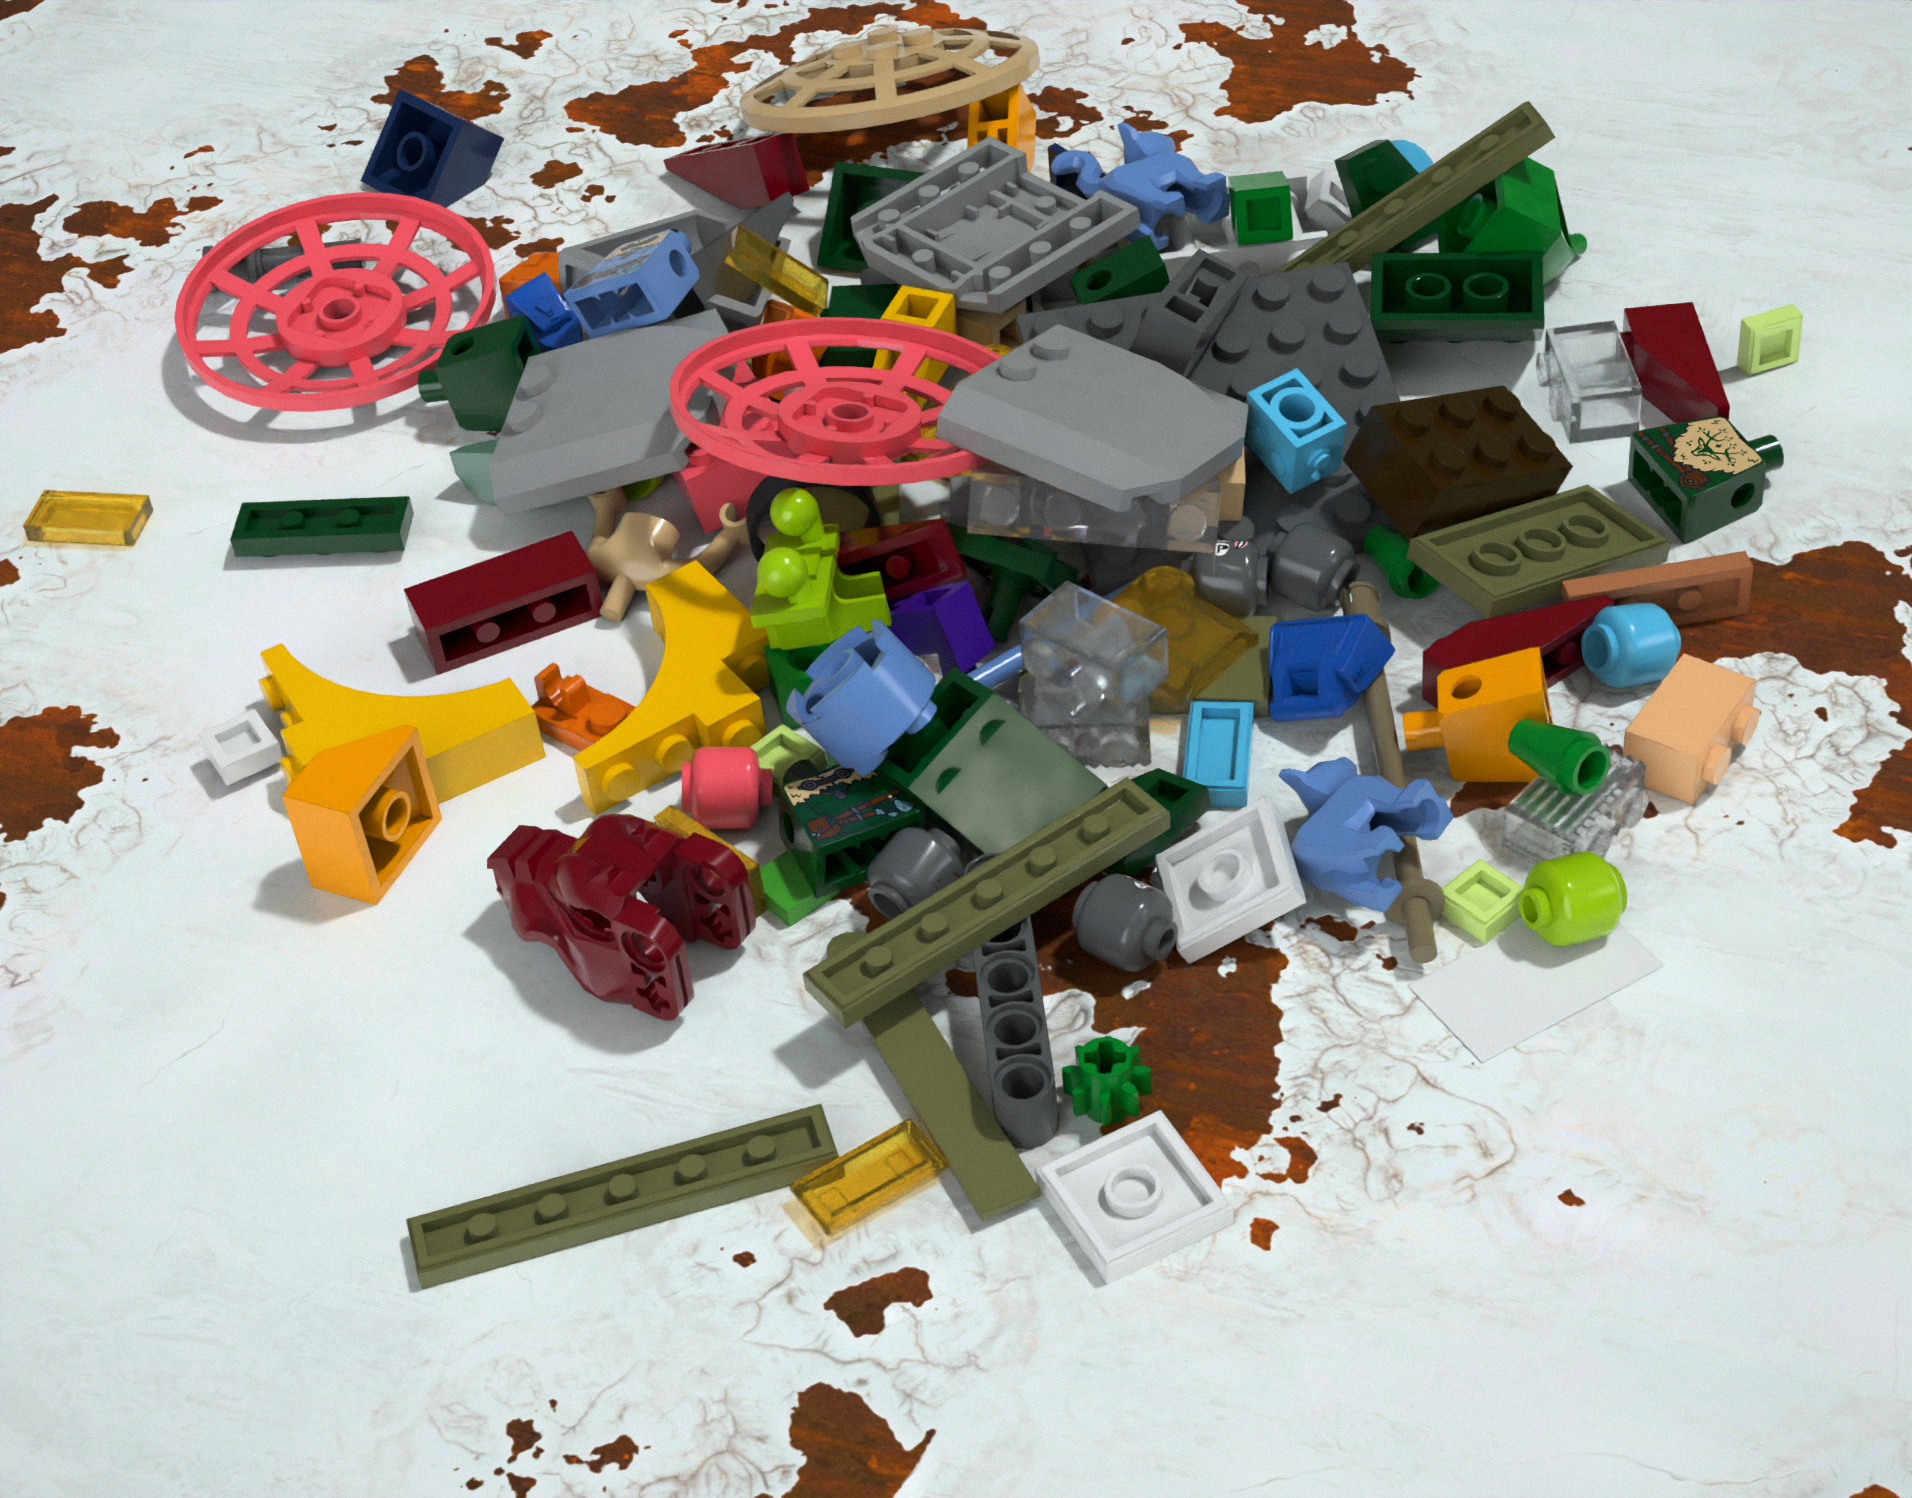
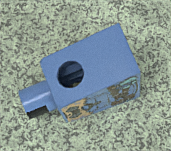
[563,229,700,339]

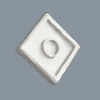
[1154,795,1307,964]
[1035,1110,1235,1285]

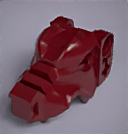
[487,814,756,1021]

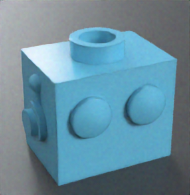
[1244,368,1347,494]

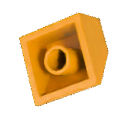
[282,724,442,905]

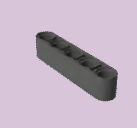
[963,853,1059,1149]

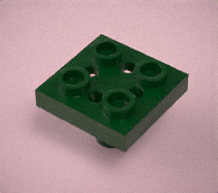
[946,521,1094,644]

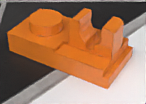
[531,663,636,752]

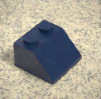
[360,89,504,208]

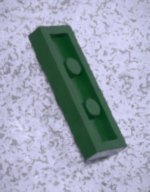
[230,496,414,557]

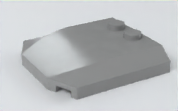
[850,136,1141,314]
[489,308,737,517]
[936,324,1249,513]

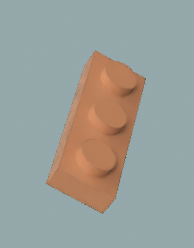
[1561,551,1754,626]

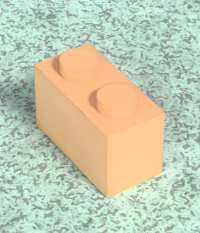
[1621,654,1760,805]

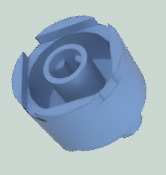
[786,619,937,776]

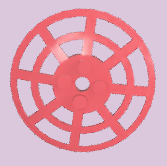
[174,192,497,412]
[670,317,1002,486]

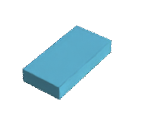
[1183,701,1254,807]

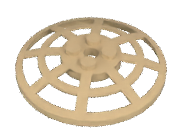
[739,27,1040,133]

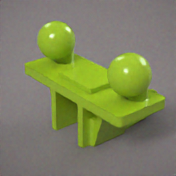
[750,487,892,650]

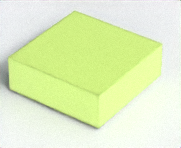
[1737,304,1803,376]
[750,724,828,799]
[1441,859,1524,944]

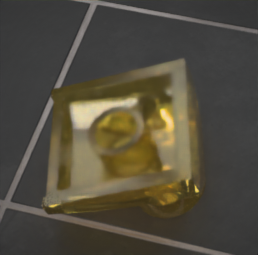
[1083,566,1259,712]

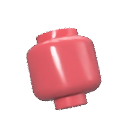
[682,746,772,829]

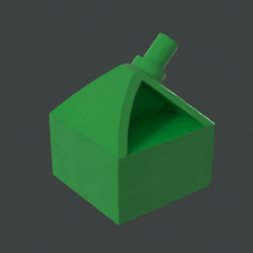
[1436,157,1587,288]

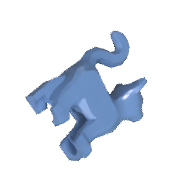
[1050,122,1230,251]
[1278,757,1454,913]

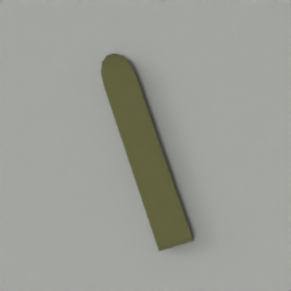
[827,932,1041,1222]

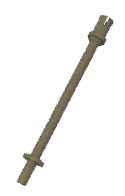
[1339,581,1445,963]

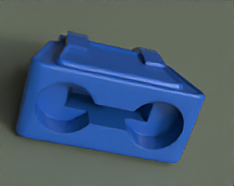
[505,272,584,353]
[1268,614,1395,722]

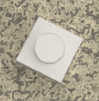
[1304,169,1352,233]
[198,708,283,786]

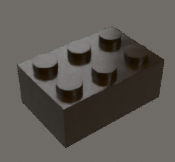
[1342,385,1573,543]

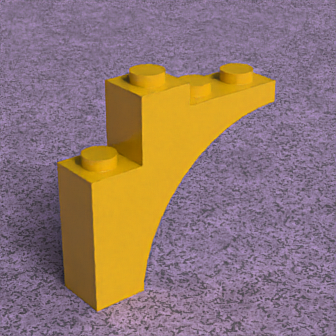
[572,560,770,815]
[258,643,546,805]

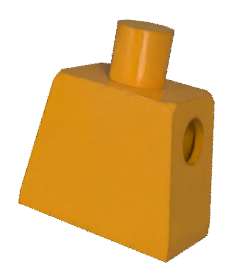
[1403,647,1554,782]

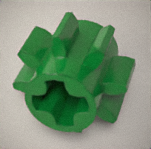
[1062,1036,1152,1126]

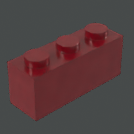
[404,530,603,675]

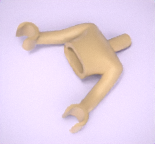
[585,486,761,622]

